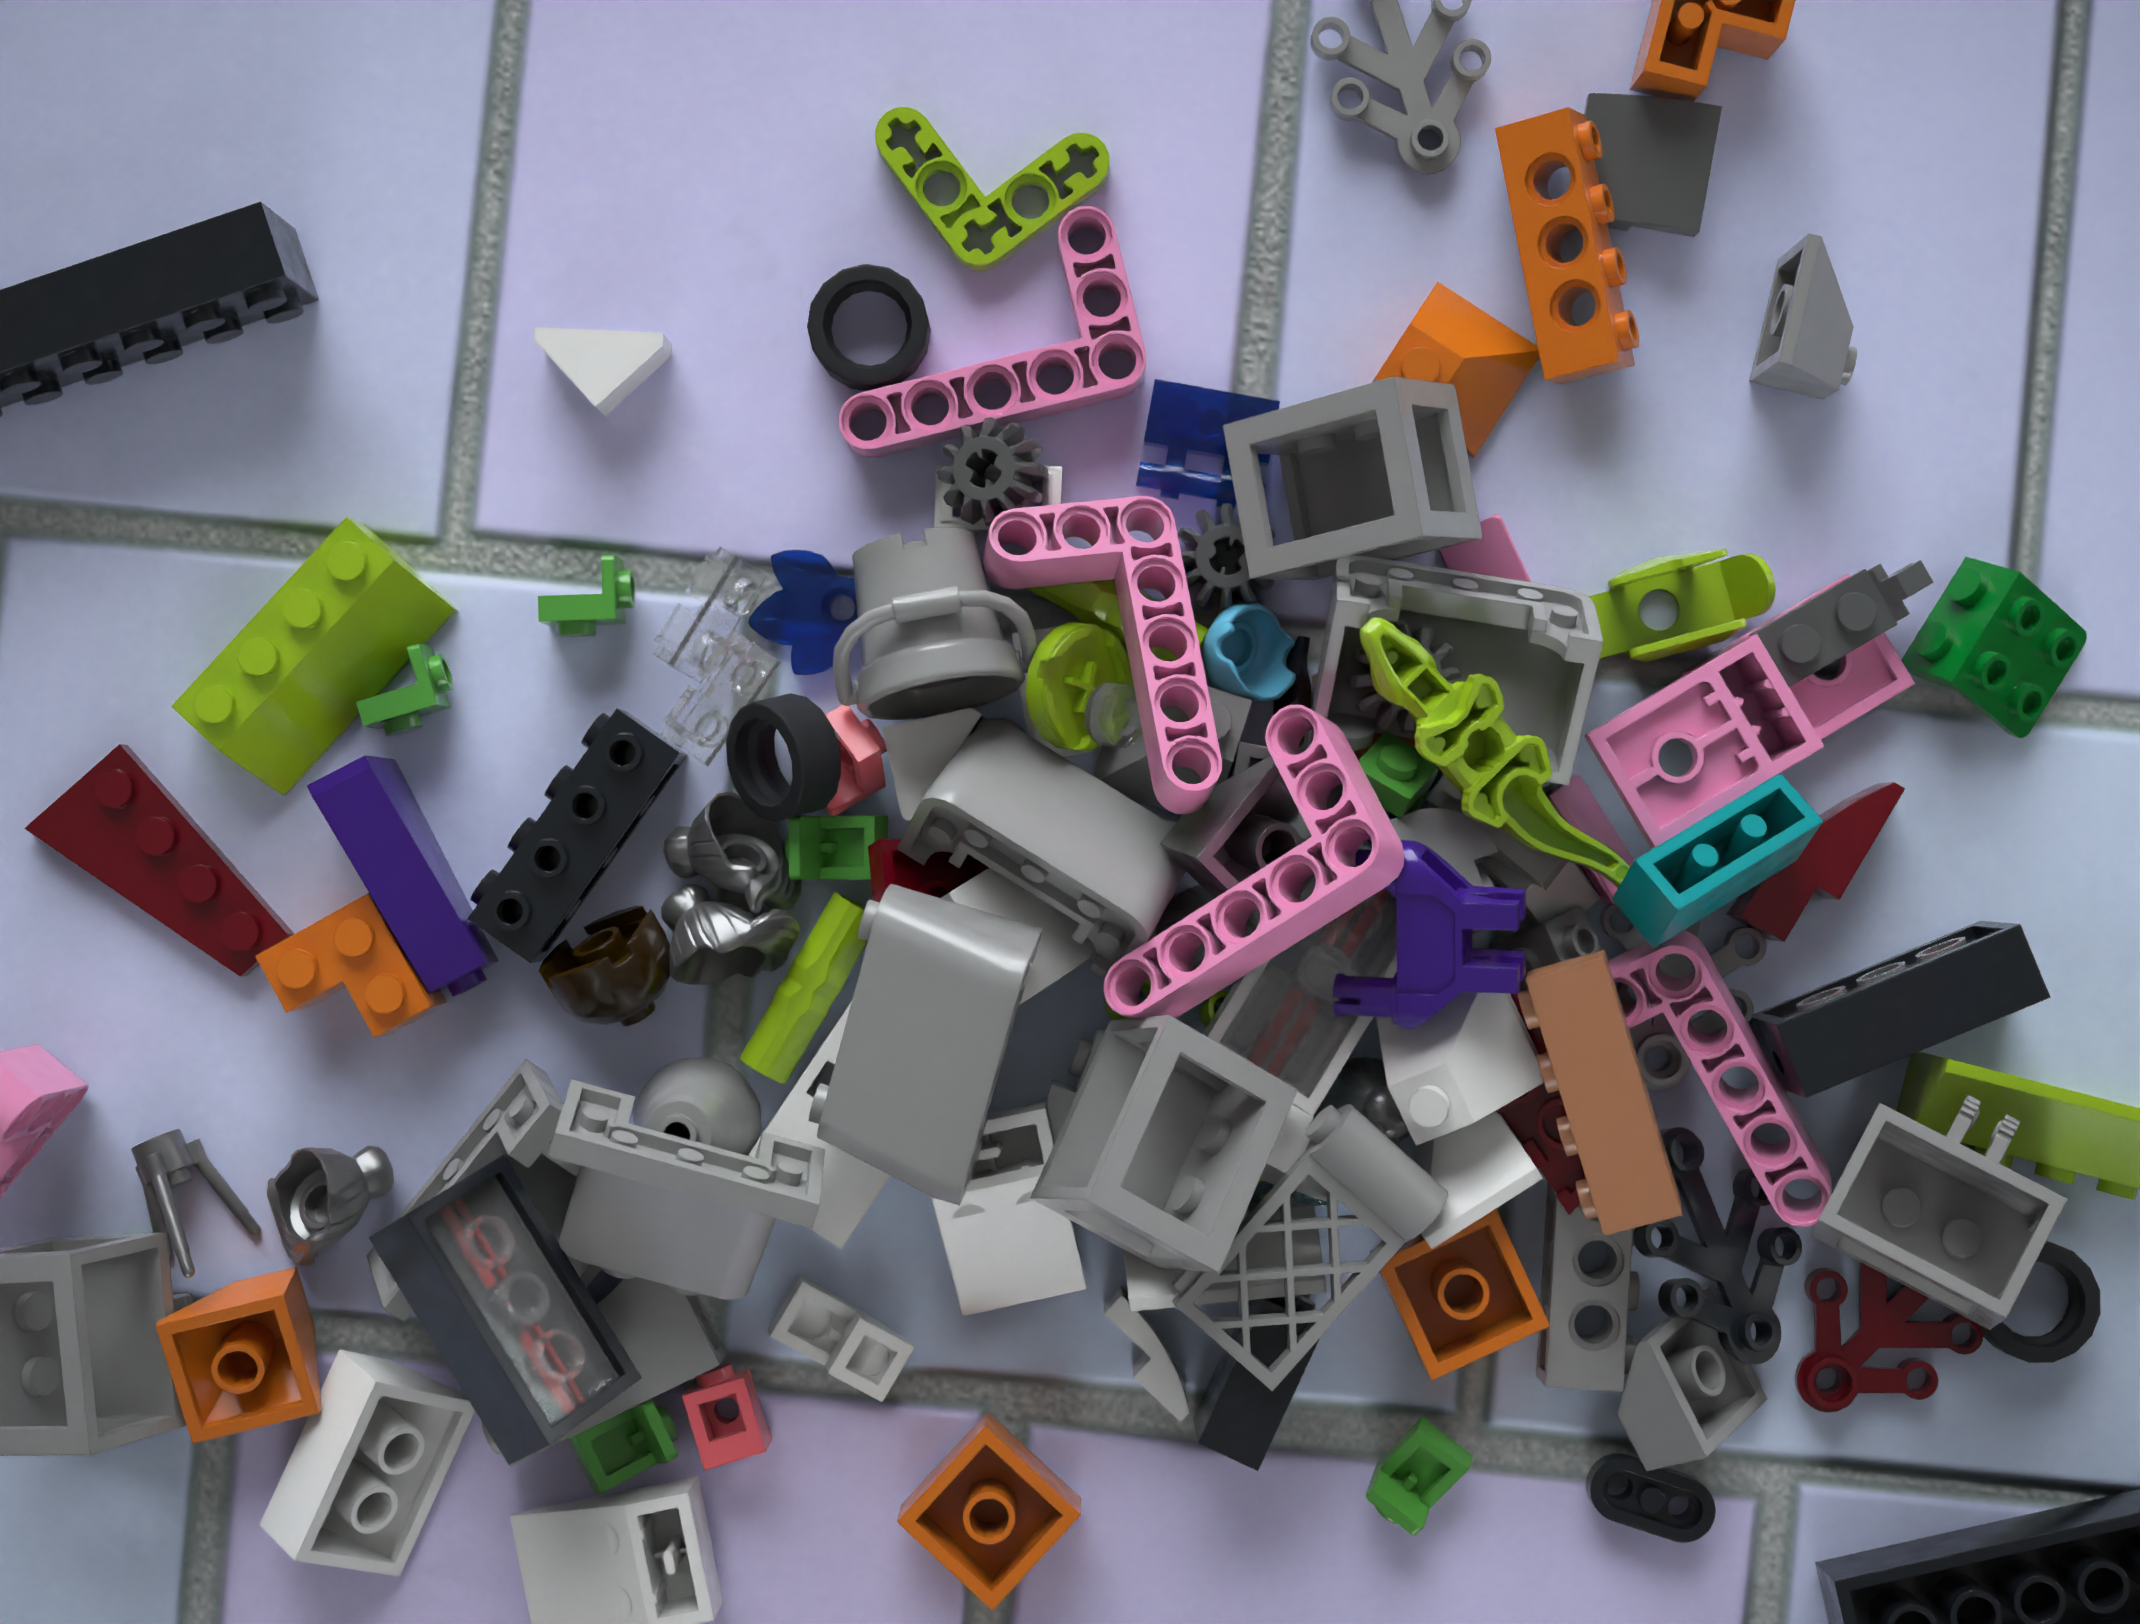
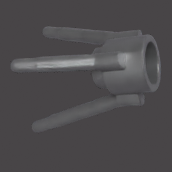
[131,1129,261,1278]

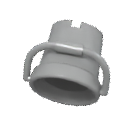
[833,527,1037,720]

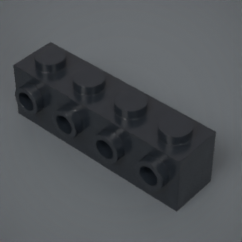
[468,708,688,963]

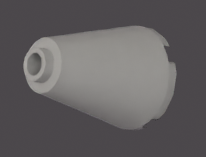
[634,1057,761,1156]

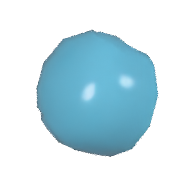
[1203,603,1296,703]

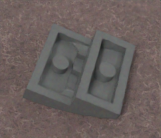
[1584,93,1722,237]

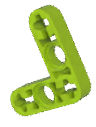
[875,107,1110,271]

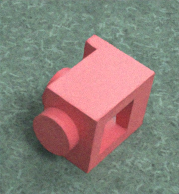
[682,1362,772,1470]

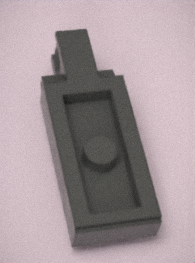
[1749,560,1934,687]

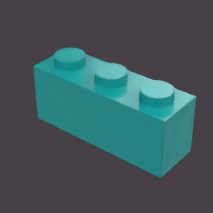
[1612,773,1823,949]

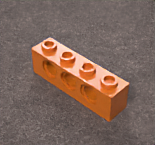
[1495,107,1639,384]

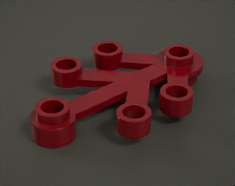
[1795,1261,1984,1412]

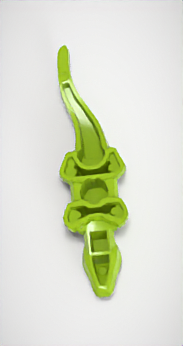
[1359,618,1630,888]

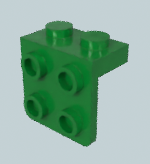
[1901,557,2087,738]

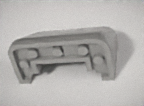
[1309,555,1603,787]
[896,718,1186,978]
[808,884,1043,1206]

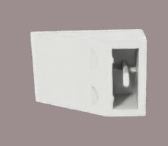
[931,1101,1087,1316]
[510,1476,723,1624]

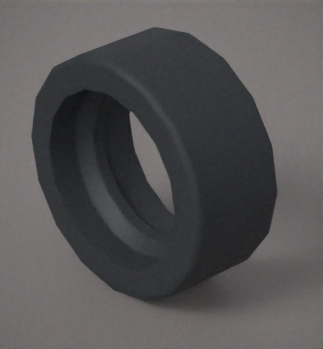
[807,264,931,391]
[726,693,841,822]
[1978,1241,2101,1363]

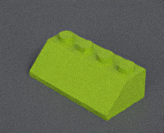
[171,517,457,795]
[1896,1052,2140,1200]

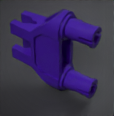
[1333,840,1526,1030]

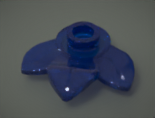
[748,549,858,675]

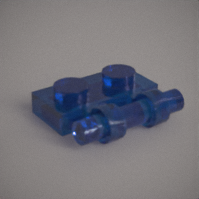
[1136,379,1280,510]

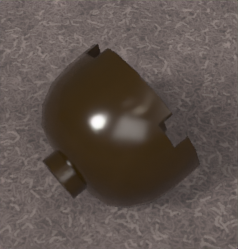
[539,906,670,1026]

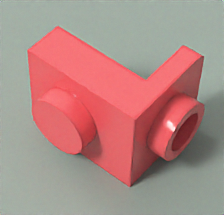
[825,705,887,816]

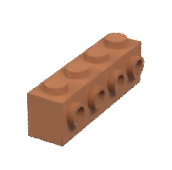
[1518,949,1682,1236]

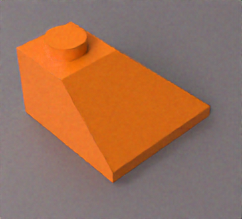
[1372,281,1540,458]
[155,1267,321,1444]

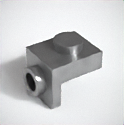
[1489,906,1601,991]

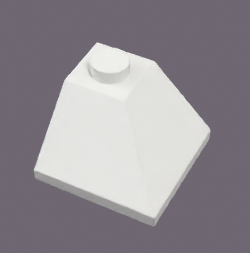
[1376,992,1544,1146]
[1413,1111,1543,1249]

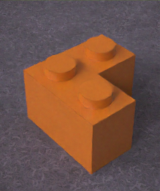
[1629,0,1796,102]
[255,893,447,1038]

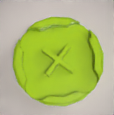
[1025,622,1133,751]

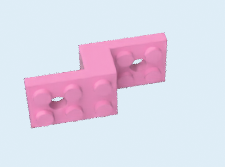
[1584,574,1915,847]

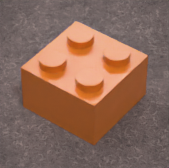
[1370,1209,1550,1380]
[897,1411,1081,1611]

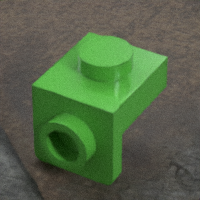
[538,555,635,637]
[356,643,454,736]
[1359,731,1439,819]
[785,815,888,880]
[568,1399,678,1494]
[1366,1416,1473,1536]

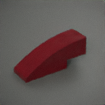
[1726,782,1905,942]

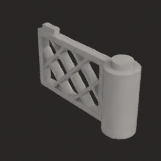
[1172,1104,1448,1391]

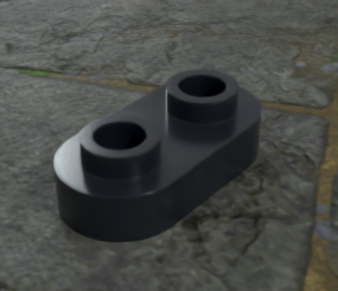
[1586,1453,1716,1543]

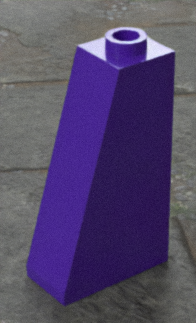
[307,755,499,997]

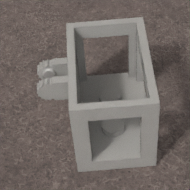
[1223,376,1483,580]
[1030,1015,1298,1273]
[1811,1095,2068,1330]
[0,1232,193,1456]

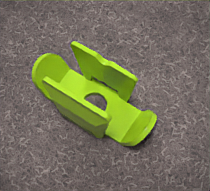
[1588,549,1776,662]

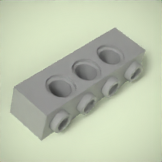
[1536,1181,1640,1392]

